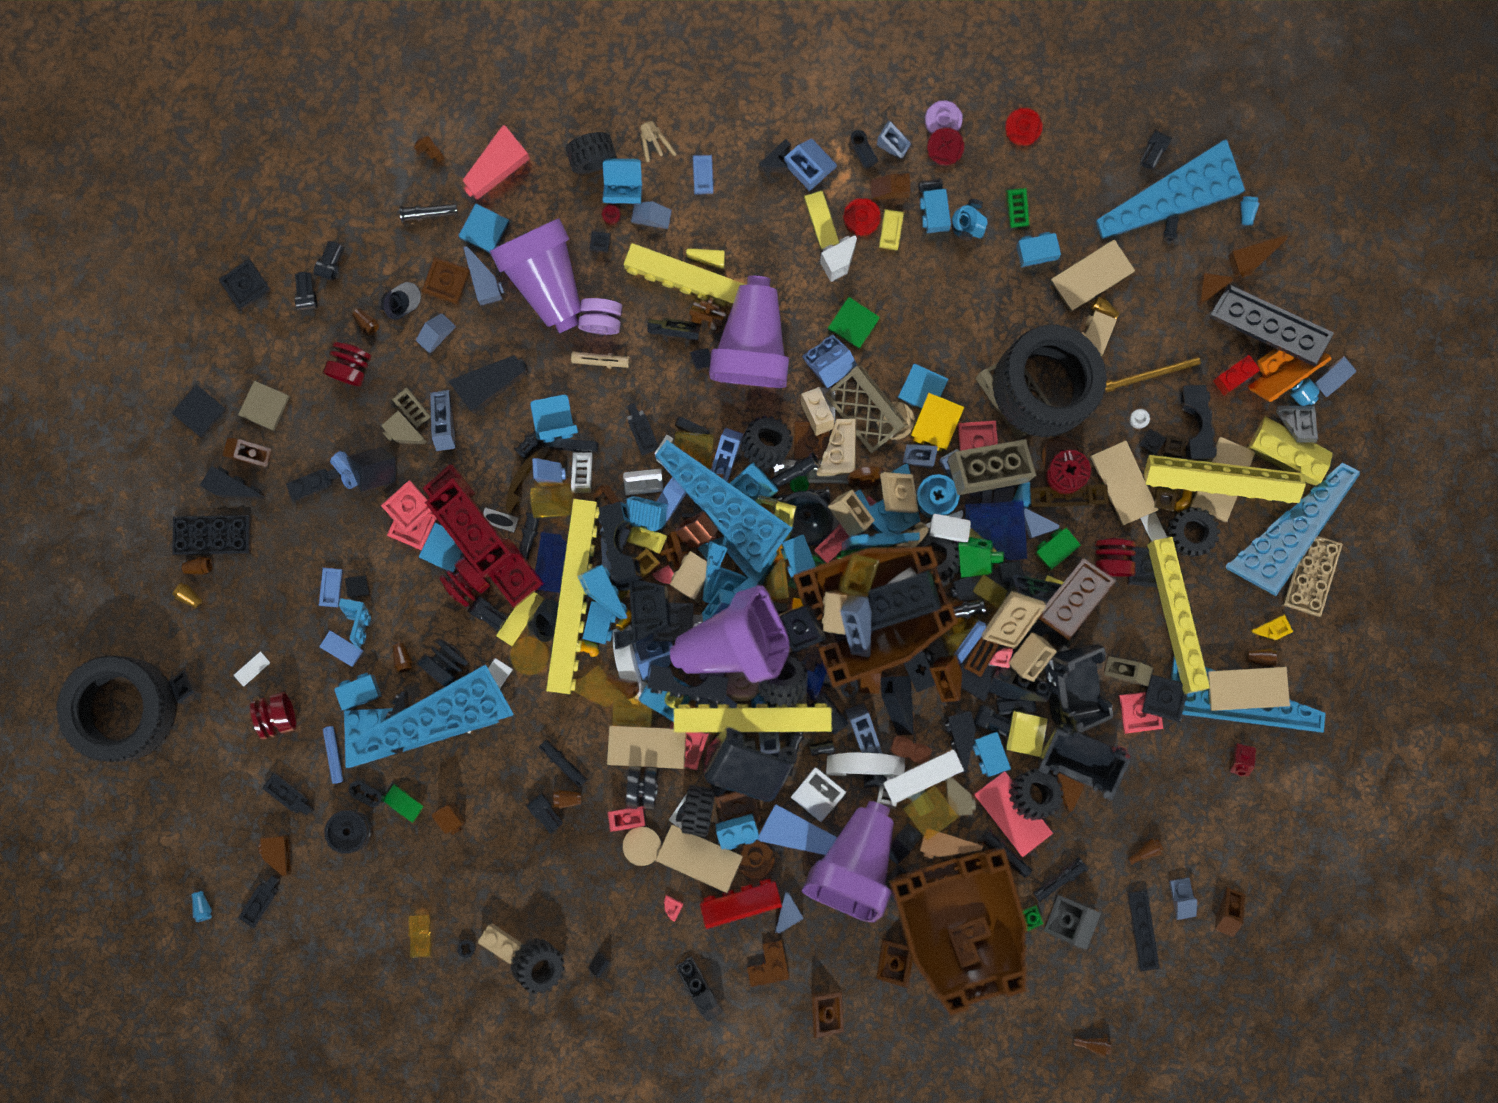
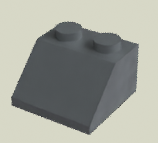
[1044,895,1101,950]

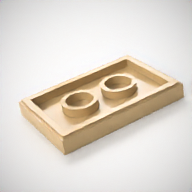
[981,592,1046,649]

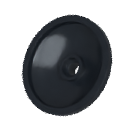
[782,491,834,546]

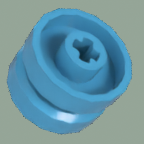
[916,474,960,519]

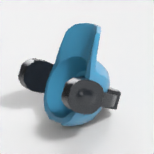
[951,199,987,241]

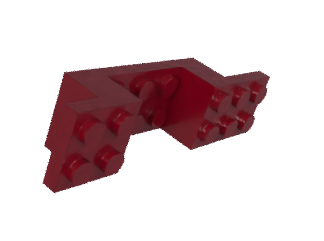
[422,464,544,608]

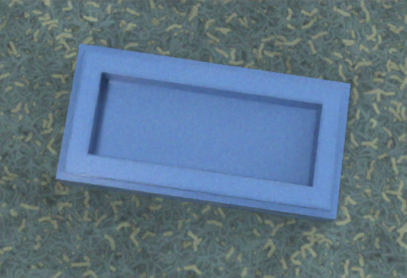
[693,155,713,194]
[319,568,343,608]
[320,631,363,667]

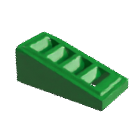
[1005,188,1030,228]

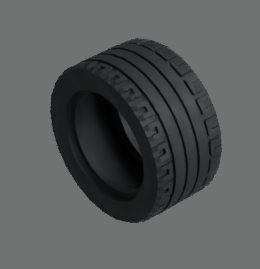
[992,324,1107,437]
[56,655,177,762]

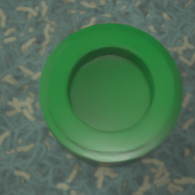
[790,476,809,492]

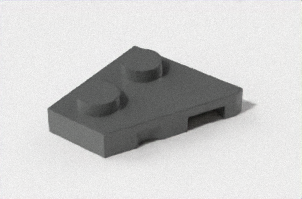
[1276,406,1318,443]

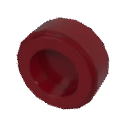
[602,205,621,225]

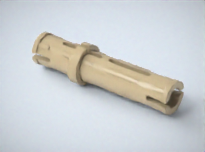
[571,351,630,368]

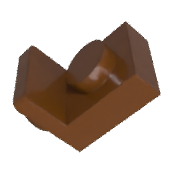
[413,135,444,162]
[592,485,619,505]

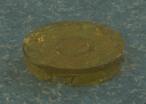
[510,637,549,675]

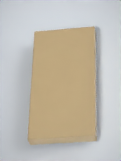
[1050,240,1135,312]
[1190,437,1255,522]
[1091,441,1158,526]
[1282,536,1343,617]
[1207,667,1290,711]
[607,726,687,769]
[656,825,743,893]

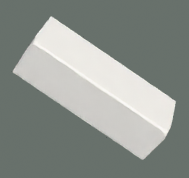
[623,469,663,495]
[930,514,971,543]

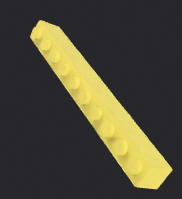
[546,499,600,694]

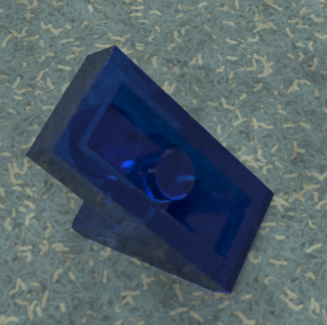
[807,661,826,700]

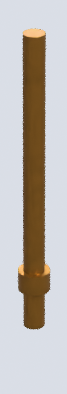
[1105,357,1201,393]

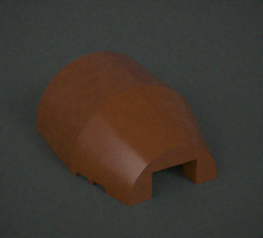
[793,547,958,688]
[889,849,1027,1016]

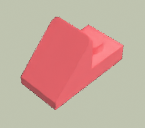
[608,806,645,832]

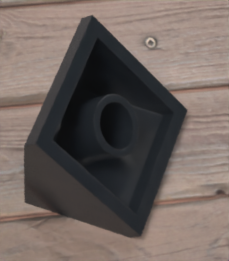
[346,447,396,492]

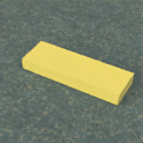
[804,191,839,250]
[496,592,545,647]

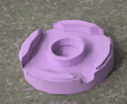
[925,100,963,134]

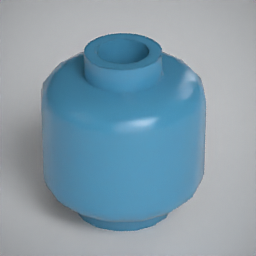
[1290,378,1319,406]

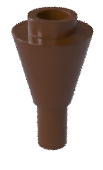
[606,674,639,699]
[1128,838,1164,865]
[1074,1037,1112,1057]

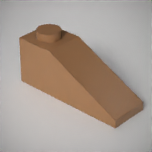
[918,827,983,859]

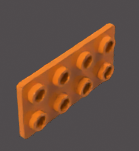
[1248,348,1332,402]

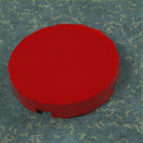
[1005,108,1043,146]
[843,198,881,236]

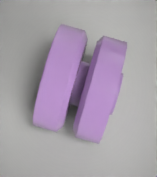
[578,298,622,334]

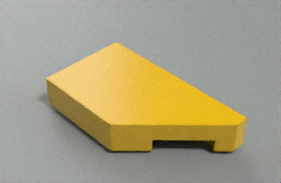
[1251,614,1293,640]

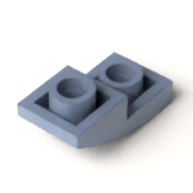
[1314,356,1356,397]

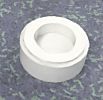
[1129,409,1150,429]

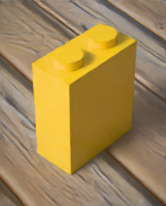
[911,393,964,452]

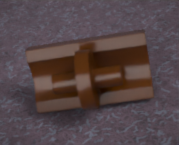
[689,297,727,330]
[660,531,690,569]

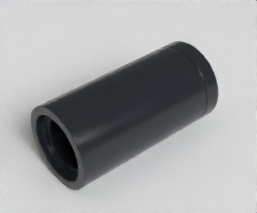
[810,693,849,735]

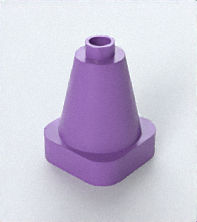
[490,218,581,333]
[709,276,789,388]
[670,586,790,683]
[802,801,894,922]

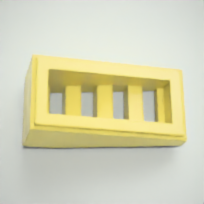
[686,249,725,269]

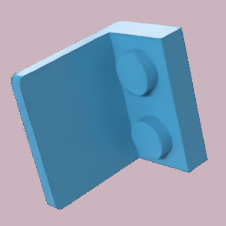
[339,598,371,649]

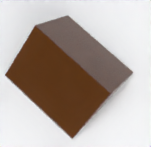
[876,940,912,988]
[811,992,844,1038]

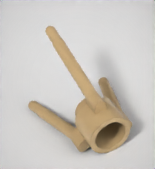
[640,121,676,162]

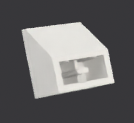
[820,235,857,282]
[791,767,846,822]

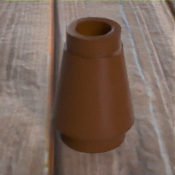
[352,308,379,336]
[182,556,213,575]
[392,643,413,673]
[1248,648,1277,668]
[553,789,581,809]

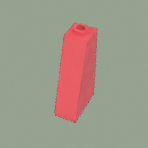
[463,125,530,200]

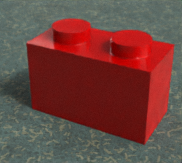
[1213,355,1260,395]

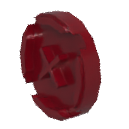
[927,127,965,166]

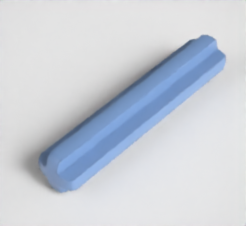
[953,621,987,665]
[323,726,343,784]

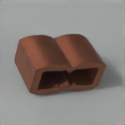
[675,512,718,548]
[889,737,932,764]

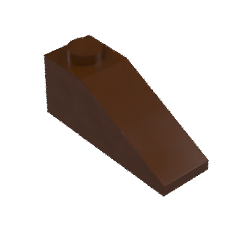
[1228,235,1288,278]

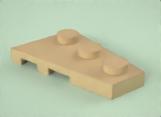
[816,419,857,476]

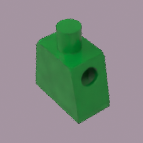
[959,537,1004,578]

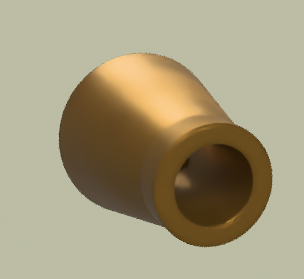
[1090,297,1120,319]
[172,582,202,609]

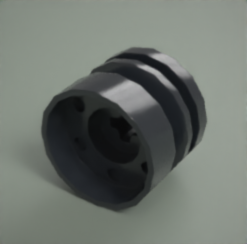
[417,637,469,687]

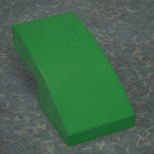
[384,784,424,823]

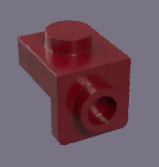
[1230,743,1256,777]

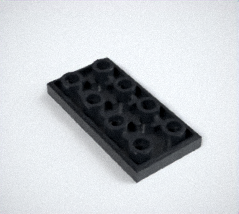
[172,515,251,555]

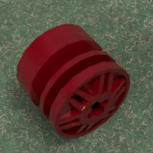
[322,342,372,387]
[1046,450,1091,494]
[1094,538,1136,577]
[439,556,491,608]
[250,692,297,740]

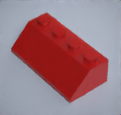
[700,879,782,929]

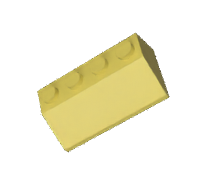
[1247,416,1333,486]

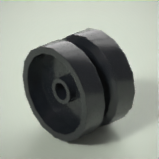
[626,766,658,810]
[324,810,372,854]

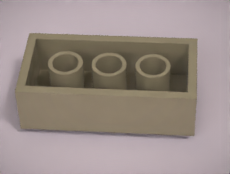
[948,439,1036,495]

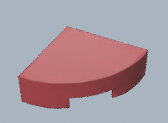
[652,565,674,584]
[990,648,1013,668]
[664,895,684,922]

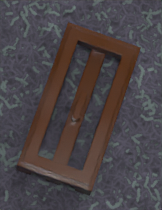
[963,636,999,677]

